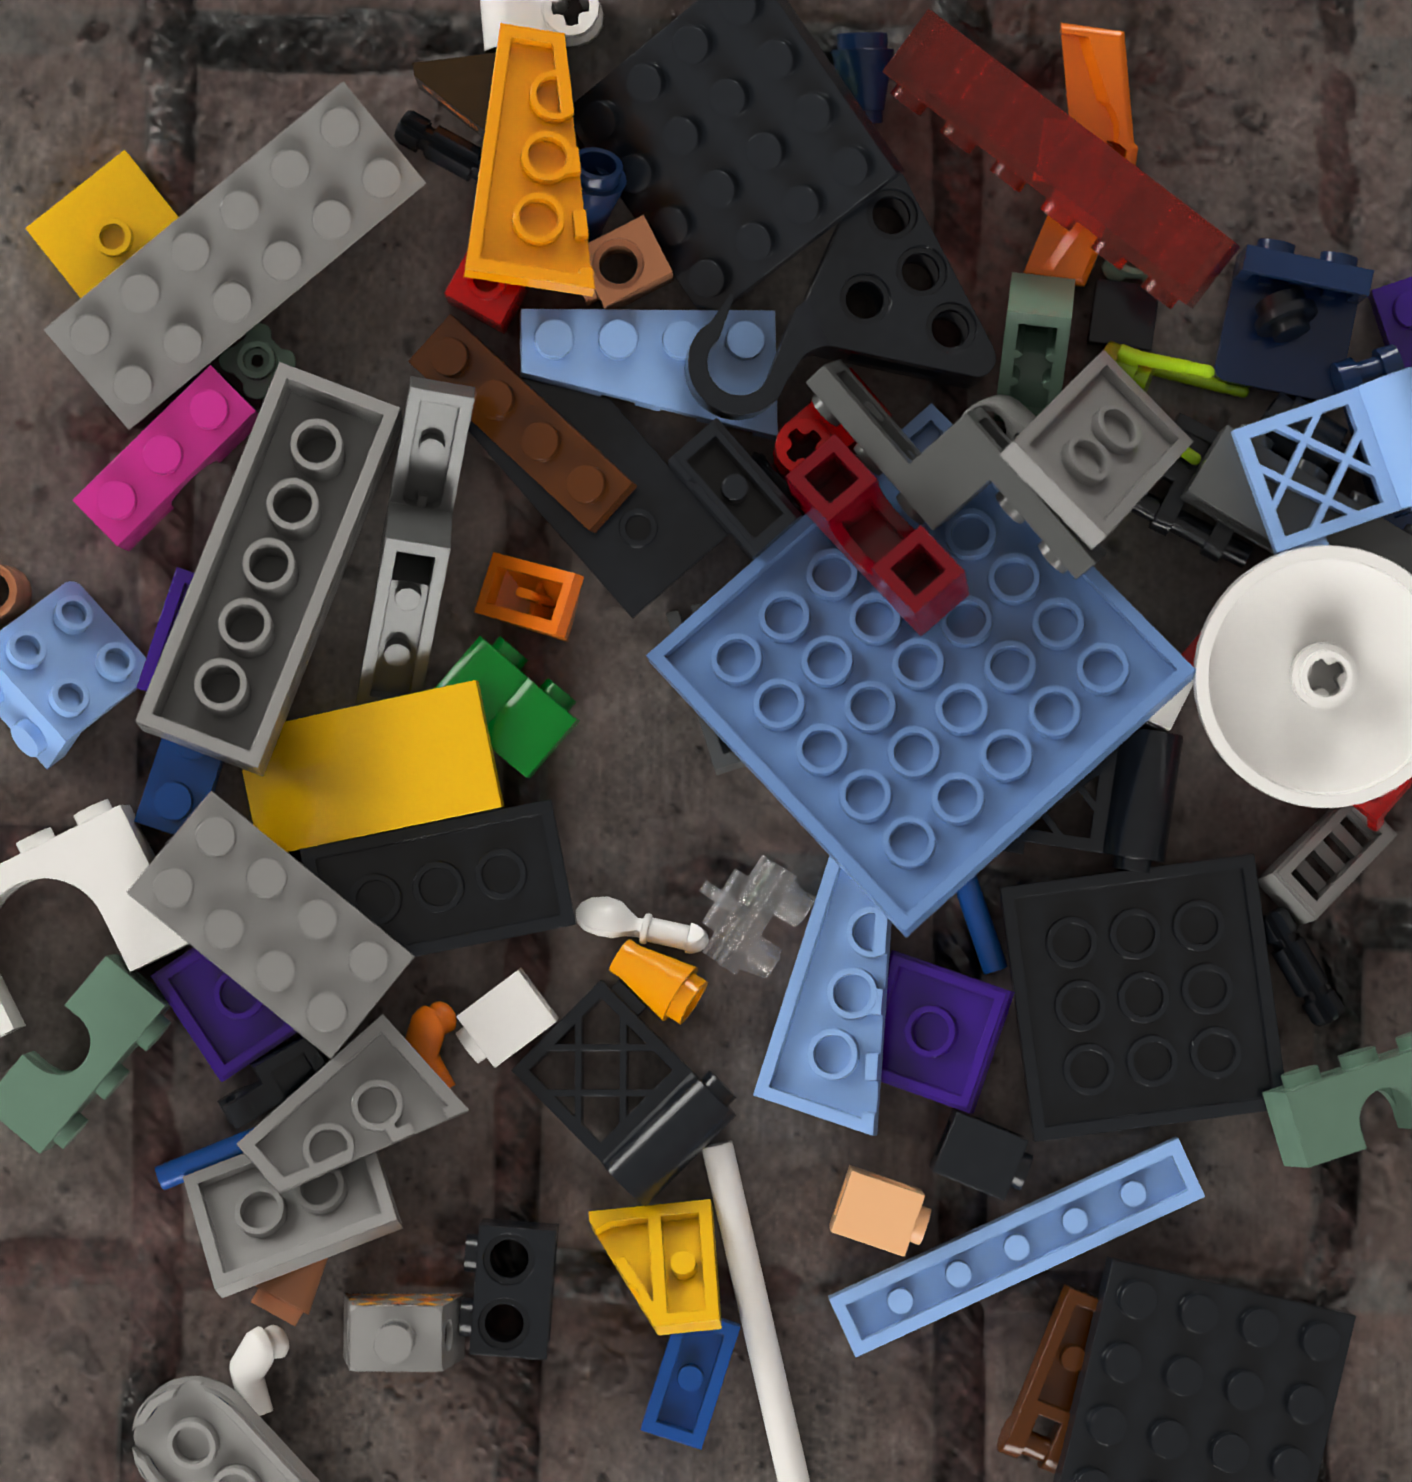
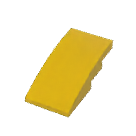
[242,680,504,852]

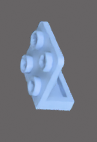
[0,581,146,770]

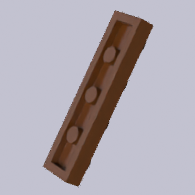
[408,314,637,533]

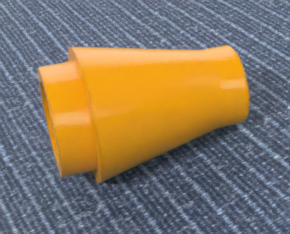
[609,939,708,1024]

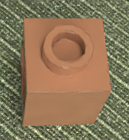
[582,215,673,309]

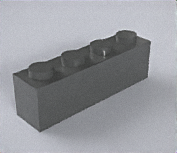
[1179,424,1412,575]

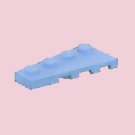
[519,309,778,440]
[753,855,892,1136]

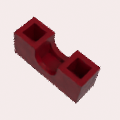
[786,434,970,636]

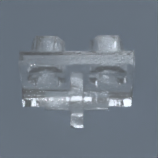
[700,855,814,978]

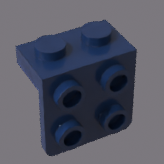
[1214,238,1374,401]

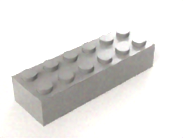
[44,81,426,430]
[135,362,403,776]

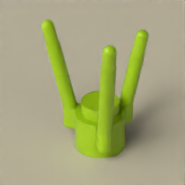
[1104,340,1250,465]

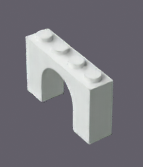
[0,799,190,1038]

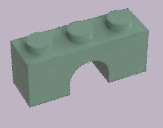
[0,954,171,1154]
[1262,1032,1412,1168]

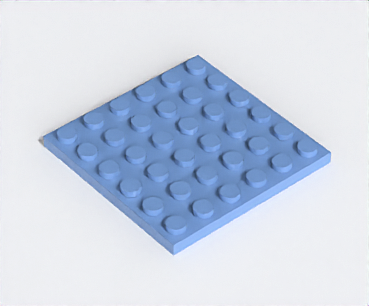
[646,403,1196,937]

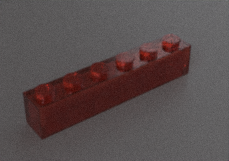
[882,9,1240,309]

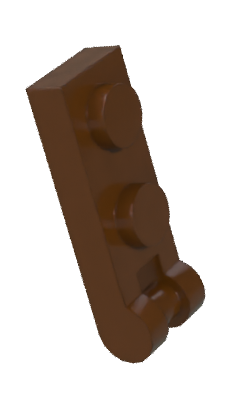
[997,1284,1098,1474]

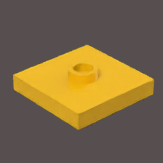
[25,150,178,298]

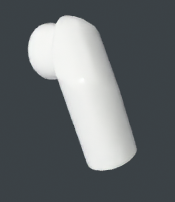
[230,1325,289,1416]

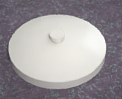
[1193,545,1412,808]

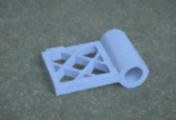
[1231,367,1412,555]

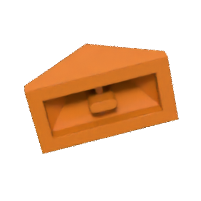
[474,552,584,643]

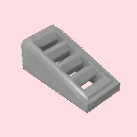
[1258,805,1398,926]

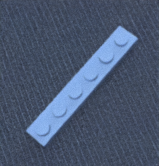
[828,1136,1205,1357]

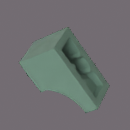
[994,272,1076,422]

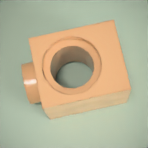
[829,1165,932,1257]

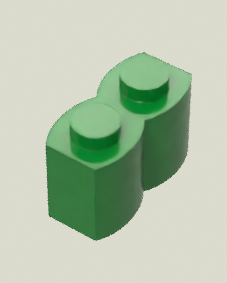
[434,636,580,778]

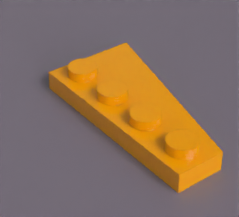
[464,23,595,297]

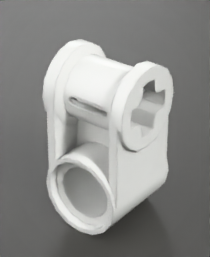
[480,0,604,54]

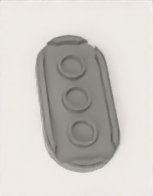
[132,1376,320,1482]

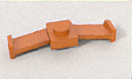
[1023,22,1139,287]

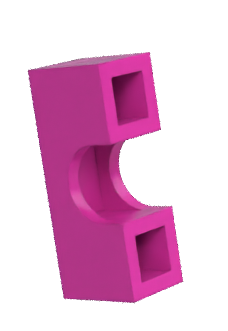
[72,365,259,551]

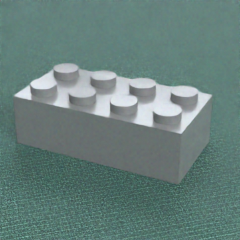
[127,791,415,1058]

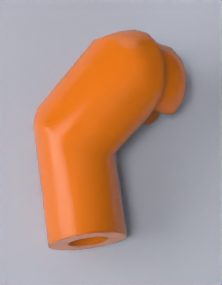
[405,1001,457,1088]

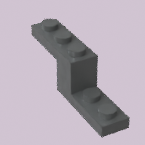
[806,359,1108,579]
[355,376,475,705]

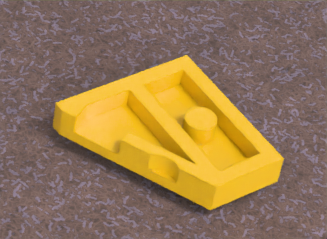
[589,1199,722,1335]

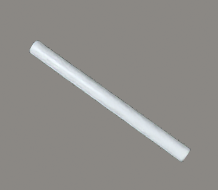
[702,1140,810,1482]

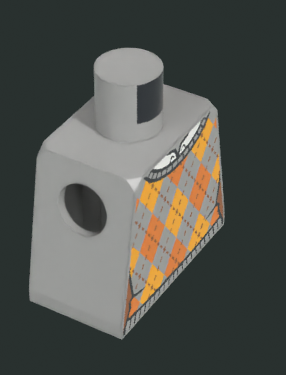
[343,1292,465,1372]

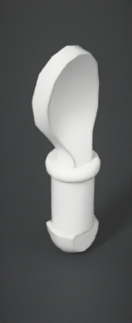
[576,897,709,954]

